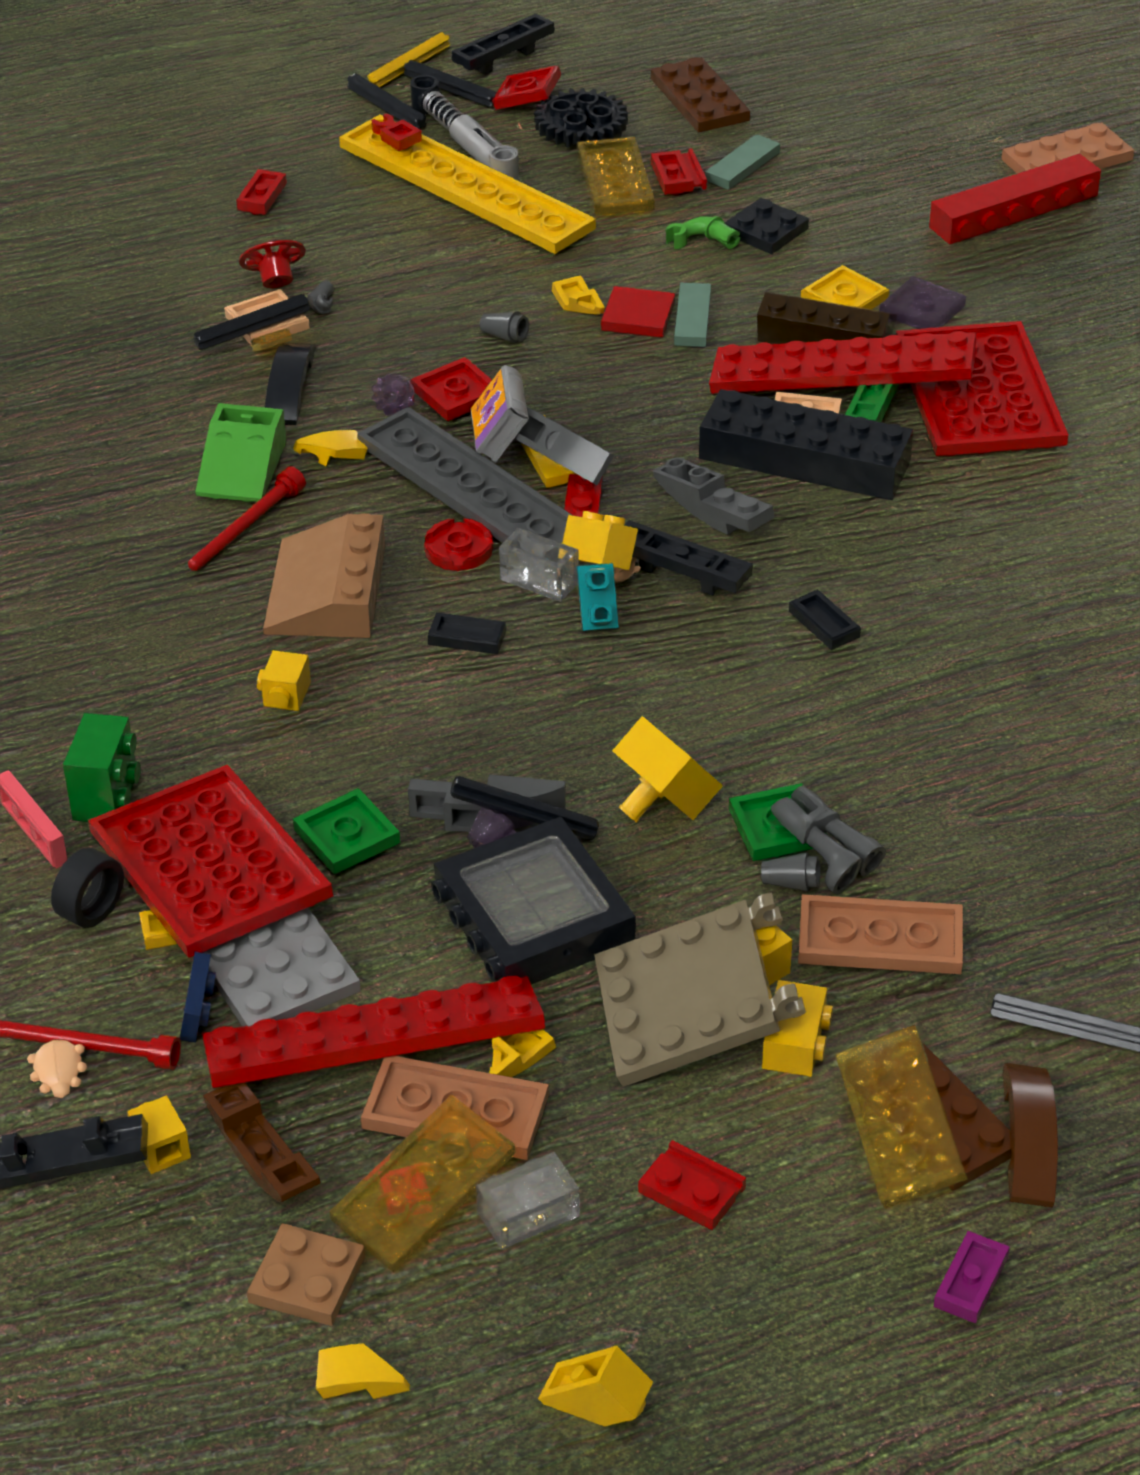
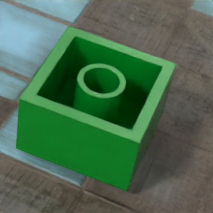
[63,713,141,822]

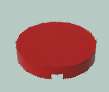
[424,518,494,571]

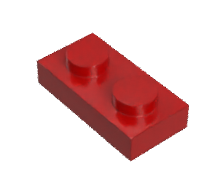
[236,169,287,215]
[564,474,603,517]

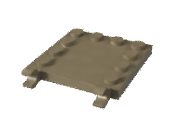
[594,893,806,1087]

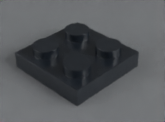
[724,198,809,255]

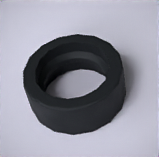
[51,848,124,928]

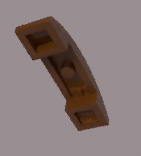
[1003,1063,1058,1208]
[203,1083,321,1202]

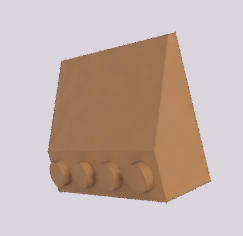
[263,513,385,638]

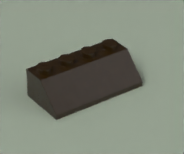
[757,292,897,344]

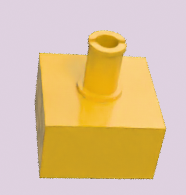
[612,716,723,823]

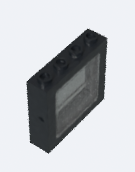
[431,816,636,985]

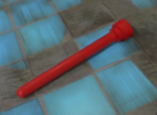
[188,466,306,571]
[0,1020,181,1070]

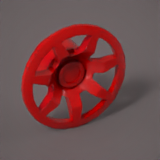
[239,240,306,288]

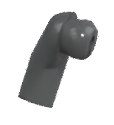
[307,280,334,315]

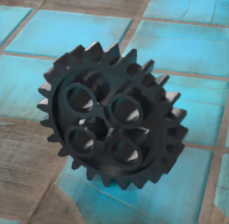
[534,88,628,149]

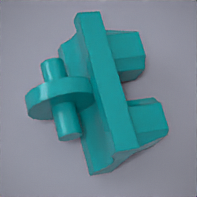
[576,563,619,631]

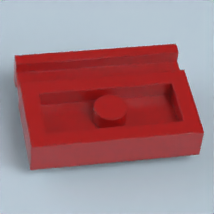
[651,149,707,195]
[638,1140,746,1231]

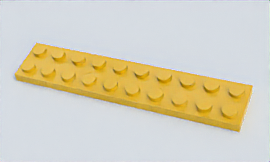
[339,114,596,254]

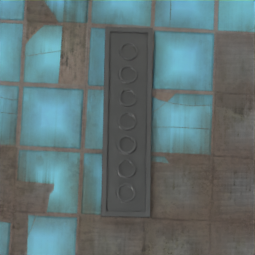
[357,407,573,567]

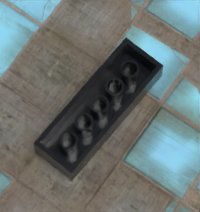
[699,389,913,500]

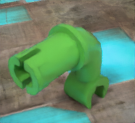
[666,216,740,249]

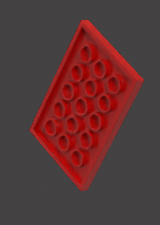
[896,321,1069,456]
[88,764,334,958]

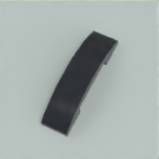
[265,343,316,425]

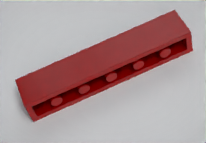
[929,153,1101,245]

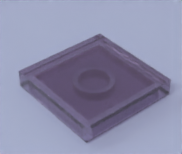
[879,276,966,329]

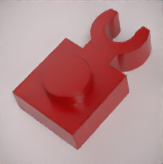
[371,113,422,151]

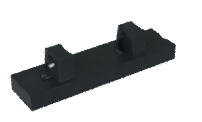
[451,13,555,75]
[624,520,753,596]
[0,1114,148,1189]

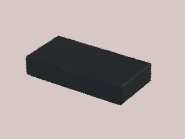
[789,589,861,650]
[427,612,506,654]

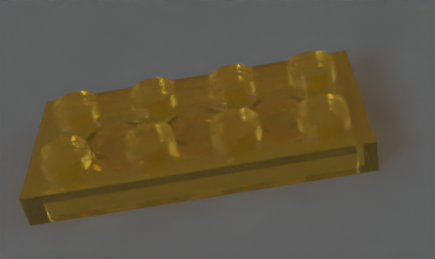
[577,137,655,216]
[835,1025,967,1209]
[329,1094,516,1272]

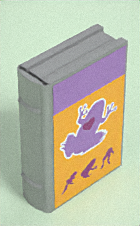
[471,365,529,463]

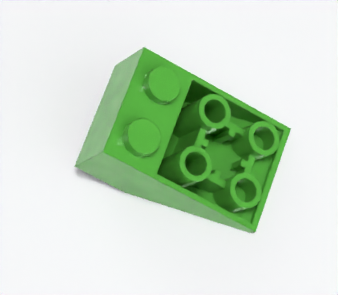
[195,403,287,502]

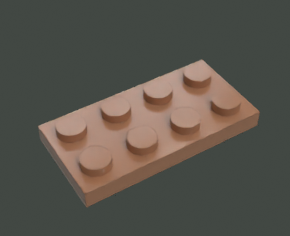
[1001,123,1134,174]
[798,894,963,974]
[361,1056,549,1160]

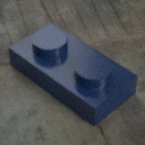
[180,952,216,1043]

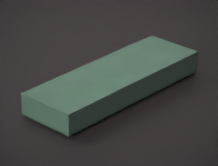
[705,134,780,190]
[674,282,711,347]

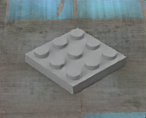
[203,908,361,1027]

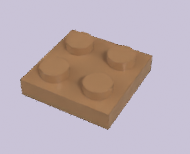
[247,1223,365,1326]

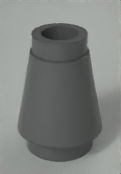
[480,311,529,343]
[761,852,820,892]

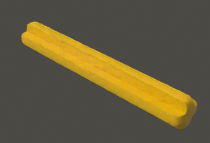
[367,32,450,87]

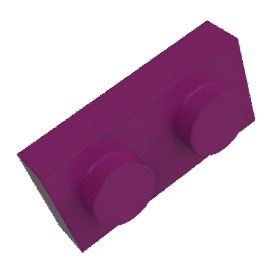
[933,1231,1010,1324]

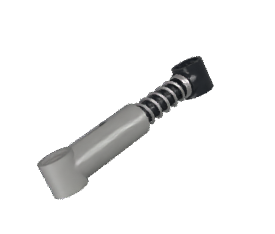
[410,75,519,181]

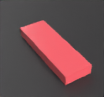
[0,770,68,869]

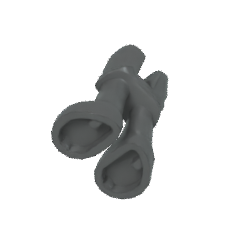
[771,785,886,894]

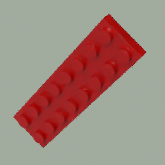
[709,331,977,394]
[202,976,545,1088]

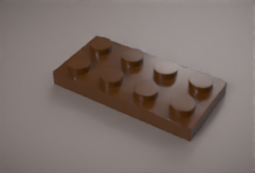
[651,57,750,133]
[847,1034,1012,1191]

